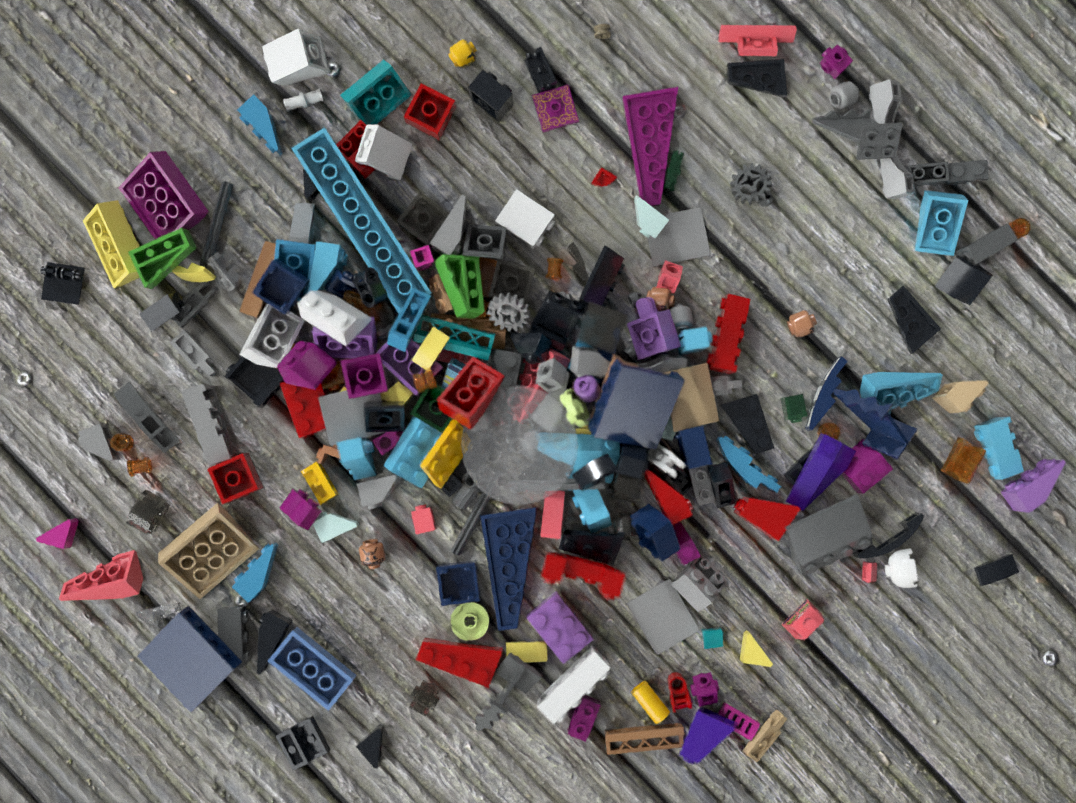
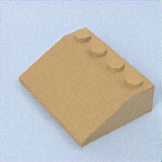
[158,503,259,599]

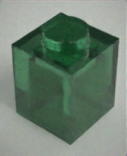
[780,394,808,423]

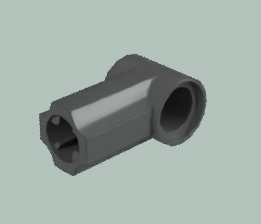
[452,472,487,510]

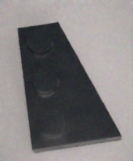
[726,59,787,98]
[887,286,941,354]
[720,394,774,454]
[558,530,625,566]

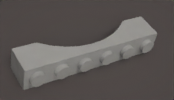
[869,79,916,199]
[570,346,687,379]

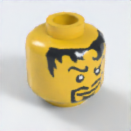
[448,39,477,68]

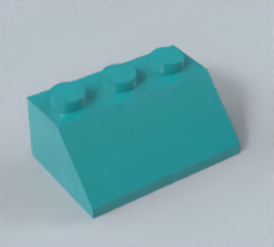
[340,59,412,125]

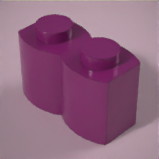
[279,489,322,530]

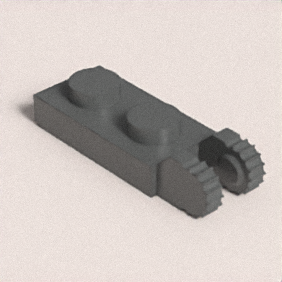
[171,281,219,328]

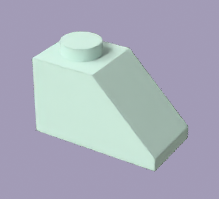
[634,195,669,238]
[313,512,360,543]

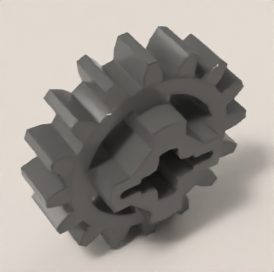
[730,163,772,205]

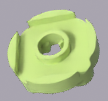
[560,388,590,427]
[451,602,490,641]

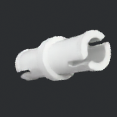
[283,89,323,111]

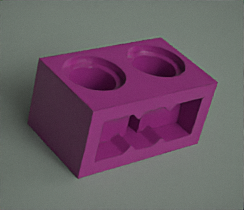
[567,694,601,742]

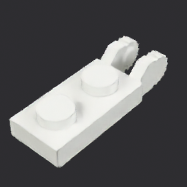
[648,444,685,478]

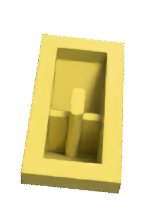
[740,630,773,667]

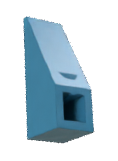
[237,94,282,156]
[232,543,278,603]

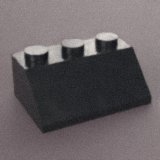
[578,245,625,312]

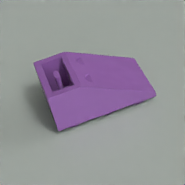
[1001,459,1066,513]

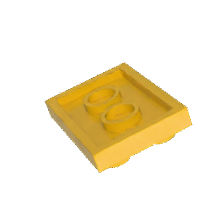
[420,419,473,488]

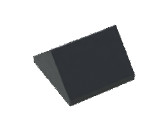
[364,401,405,433]

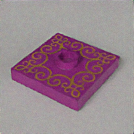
[532,85,579,133]

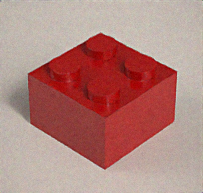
[404,83,457,140]
[207,453,263,505]

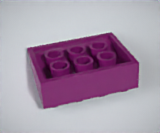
[118,151,209,239]

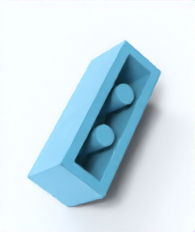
[678,327,712,355]

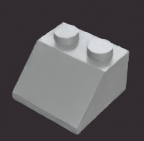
[357,475,401,509]

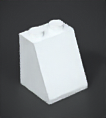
[262,29,330,86]

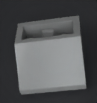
[671,553,728,612]

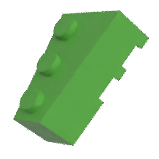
[128,228,196,289]
[434,254,484,319]

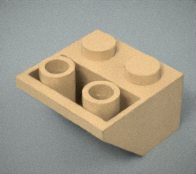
[932,380,989,413]

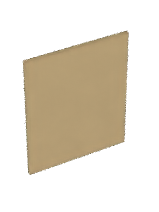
[664,363,719,432]

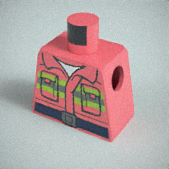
[781,599,824,640]

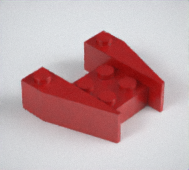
[541,552,626,600]

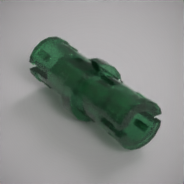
[663,151,684,191]

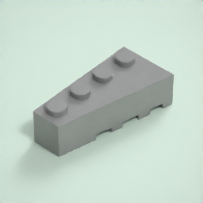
[181,384,235,466]

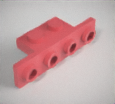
[718,25,797,56]

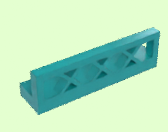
[413,315,495,360]

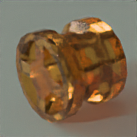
[817,423,840,440]

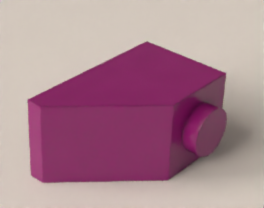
[673,522,700,565]

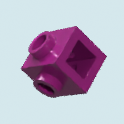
[819,44,853,79]
[690,672,719,707]

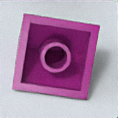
[341,353,388,399]

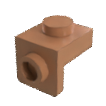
[316,444,340,464]

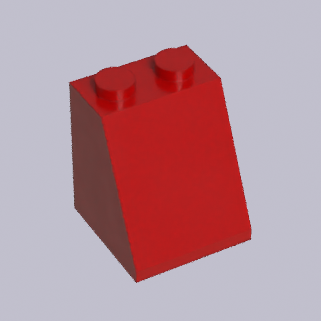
[733,497,801,541]

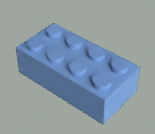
[268,627,357,711]

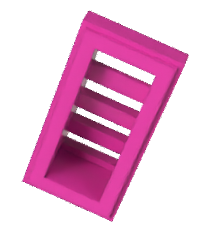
[718,702,760,741]

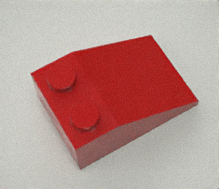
[437,357,504,430]
[643,470,693,525]

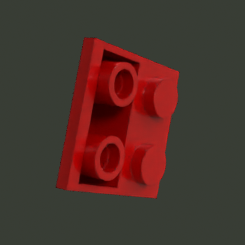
[336,120,375,179]

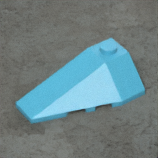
[860,372,943,414]
[538,432,620,483]

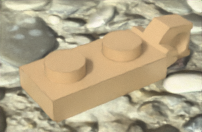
[742,709,787,762]

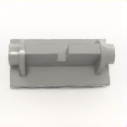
[204,252,242,292]
[689,465,715,506]

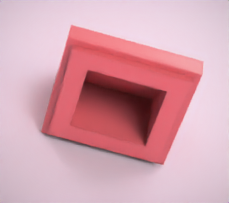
[862,561,877,583]

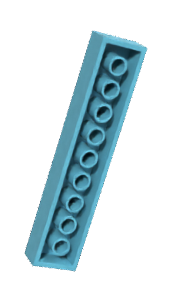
[291,127,432,313]

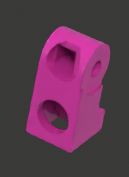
[410,245,434,271]
[373,425,406,457]

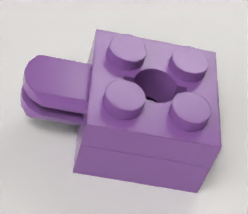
[627,297,681,360]

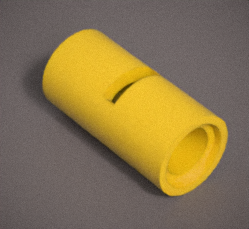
[631,680,670,724]

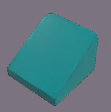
[701,627,723,649]

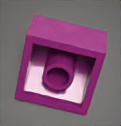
[277,341,337,389]
[842,439,893,494]

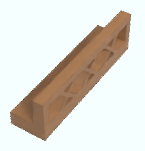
[604,723,684,755]

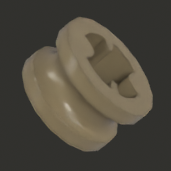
[594,24,611,39]

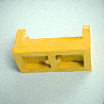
[301,462,339,505]

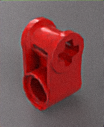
[667,672,692,713]

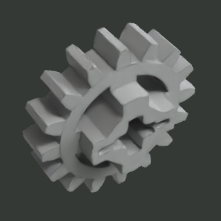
[487,293,530,332]

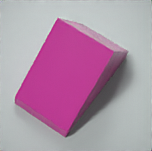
[35,518,79,549]

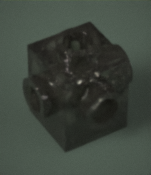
[409,680,440,716]

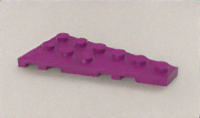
[622,87,678,207]

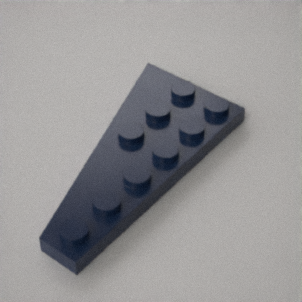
[480,507,538,631]

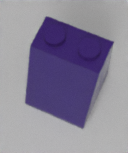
[679,706,738,764]

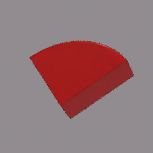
[591,167,617,187]

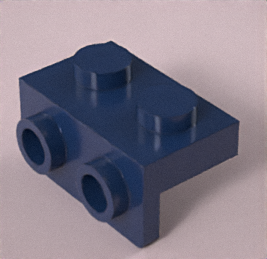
[324,269,364,306]

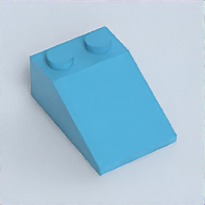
[915,190,968,256]
[308,241,348,293]

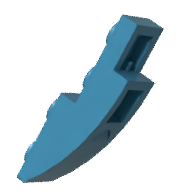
[716,436,781,493]

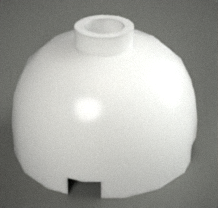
[885,548,918,588]

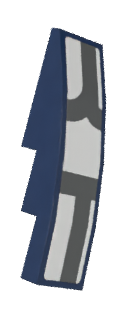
[805,356,848,431]

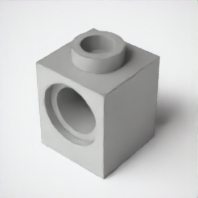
[536,358,566,393]

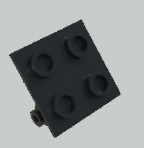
[40,262,85,305]

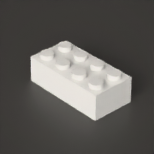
[537,645,611,724]

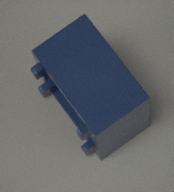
[252,258,310,315]
[673,426,712,469]
[630,504,681,562]
[436,560,481,606]

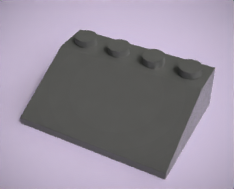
[785,494,873,576]

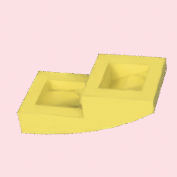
[172,263,216,282]
[412,327,450,371]
[506,641,547,663]

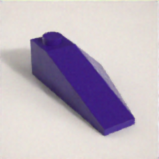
[785,433,856,511]

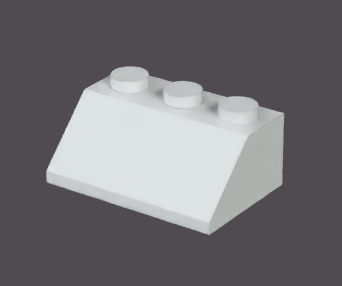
[298,290,372,346]
[239,304,305,368]

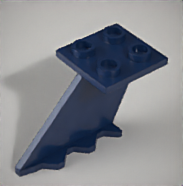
[833,389,917,460]

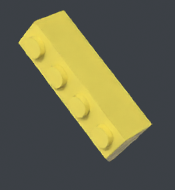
[83,200,140,289]

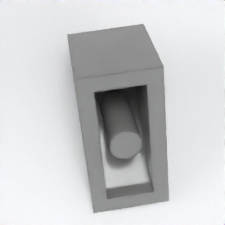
[78,424,120,461]

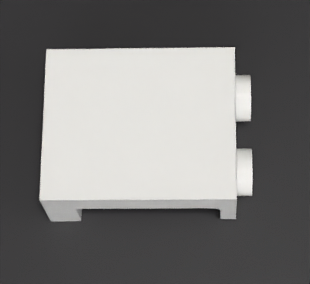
[355,125,412,180]
[495,189,555,249]

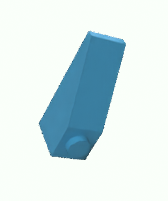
[387,288,431,352]

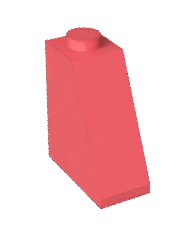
[540,490,565,539]

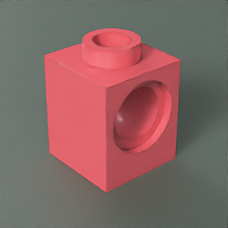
[656,260,683,294]
[411,504,437,535]

